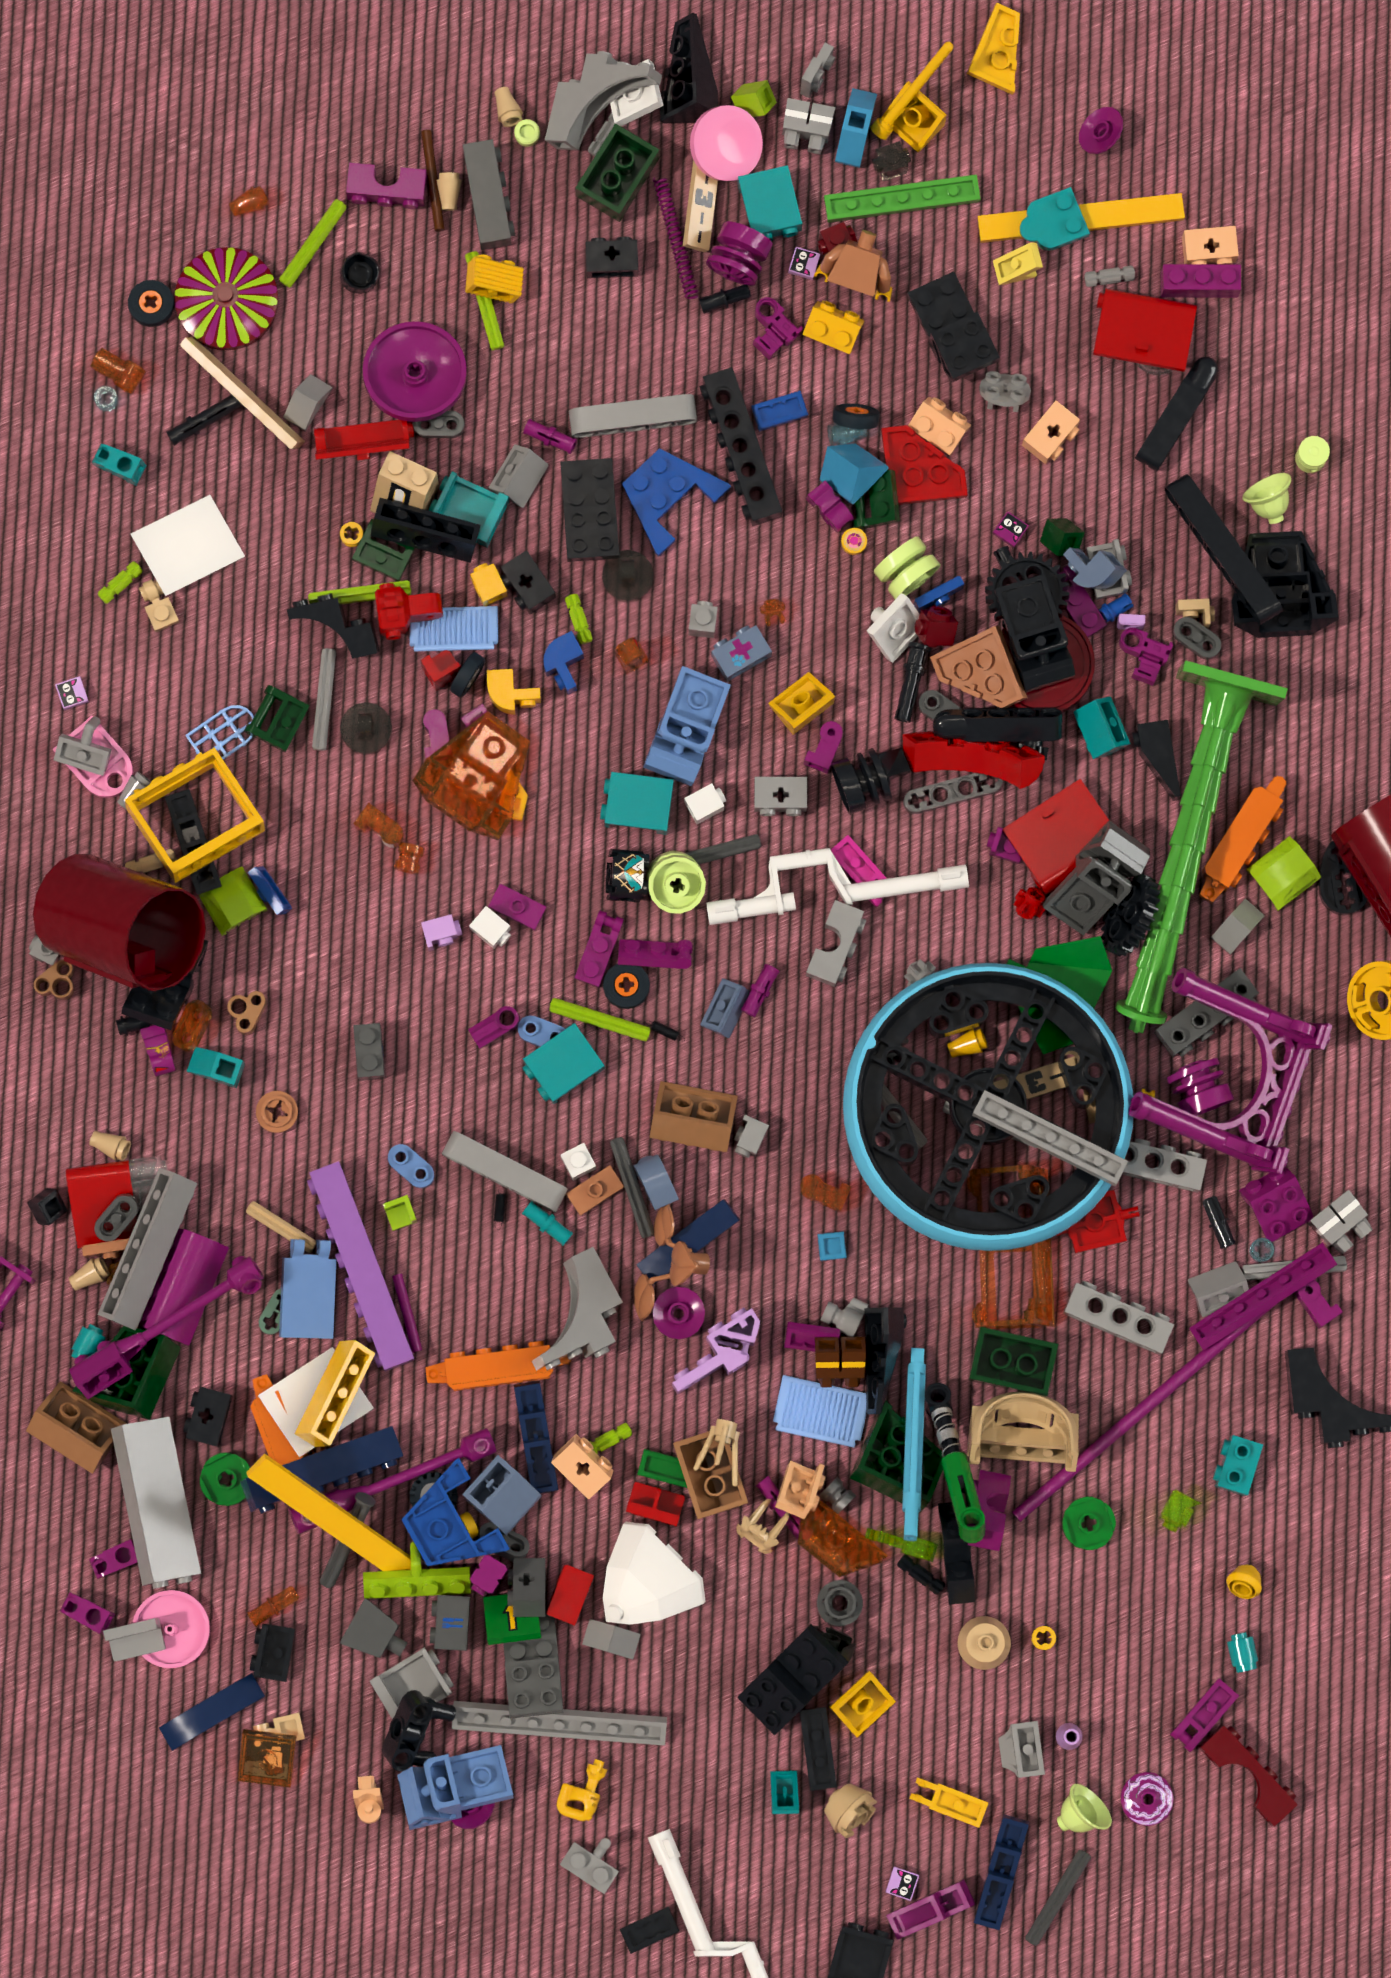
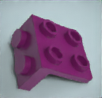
[1239,1167,1313,1242]

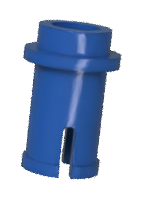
[1099,593,1134,623]

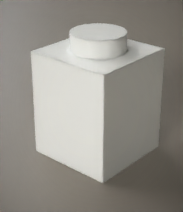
[684,783,726,825]
[469,906,511,949]
[560,1143,596,1181]

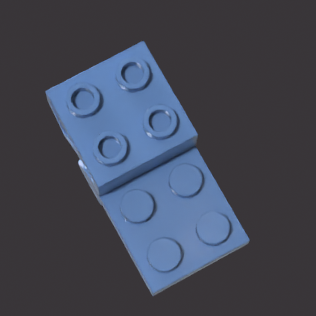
[643,666,731,786]
[397,1745,514,1830]

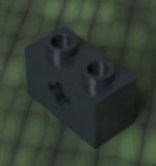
[586,237,638,279]
[500,550,556,614]
[183,1387,233,1447]

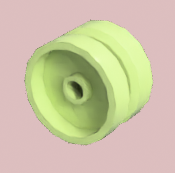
[874,536,941,599]
[646,851,706,914]

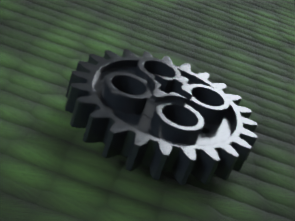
[985,552,1070,628]
[1101,873,1160,957]

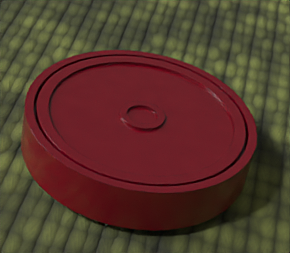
[1002,616,1095,713]

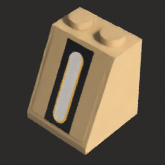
[370,451,439,513]

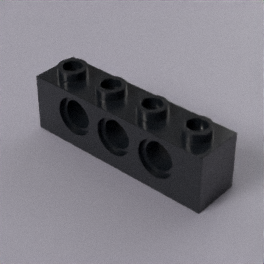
[370,498,481,563]

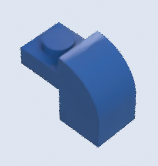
[544,631,584,695]

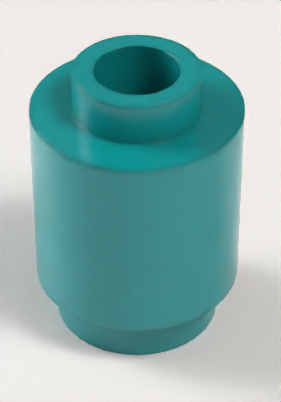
[71,1324,106,1359]
[1227,1632,1258,1673]

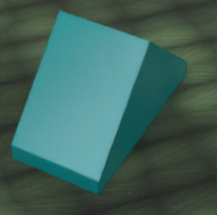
[770,1771,799,1814]

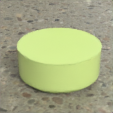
[514,119,540,147]

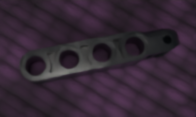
[1135,357,1219,472]
[933,707,1062,742]

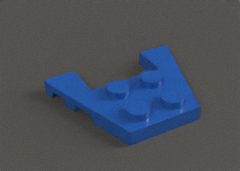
[622,448,731,557]
[401,1458,510,1566]

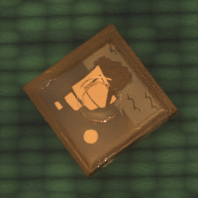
[238,1729,297,1788]

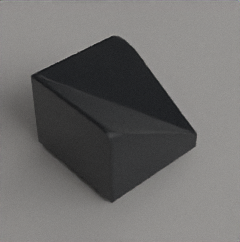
[877,748,911,780]
[27,1188,68,1226]

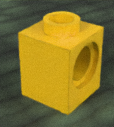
[470,563,507,606]

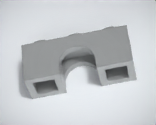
[805,900,867,987]

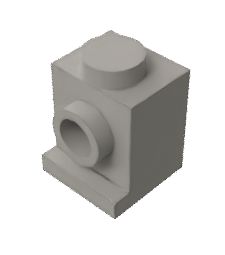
[734,1115,769,1158]

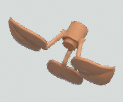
[634,1204,710,1321]

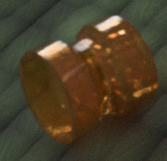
[394,842,425,875]

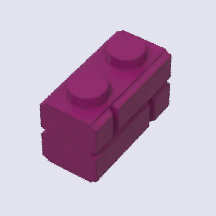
[470,1555,508,1597]

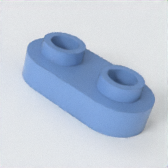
[518,1016,565,1047]
[388,1144,434,1189]

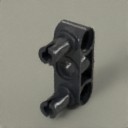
[382,1690,456,1771]

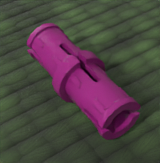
[523,419,577,454]
[741,964,780,1018]

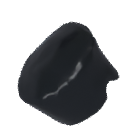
[340,252,381,294]

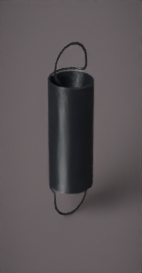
[645,1020,685,1041]
[494,1186,506,1230]

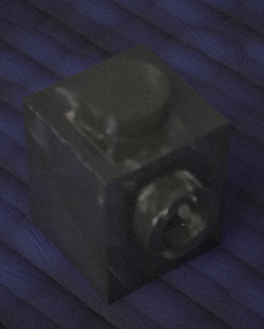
[872,141,911,181]

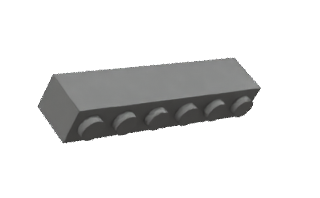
[97,1168,197,1330]

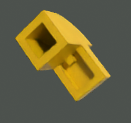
[486,669,541,715]

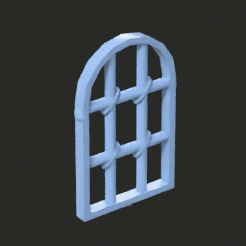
[185,705,254,760]

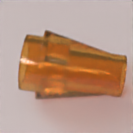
[229,186,269,217]

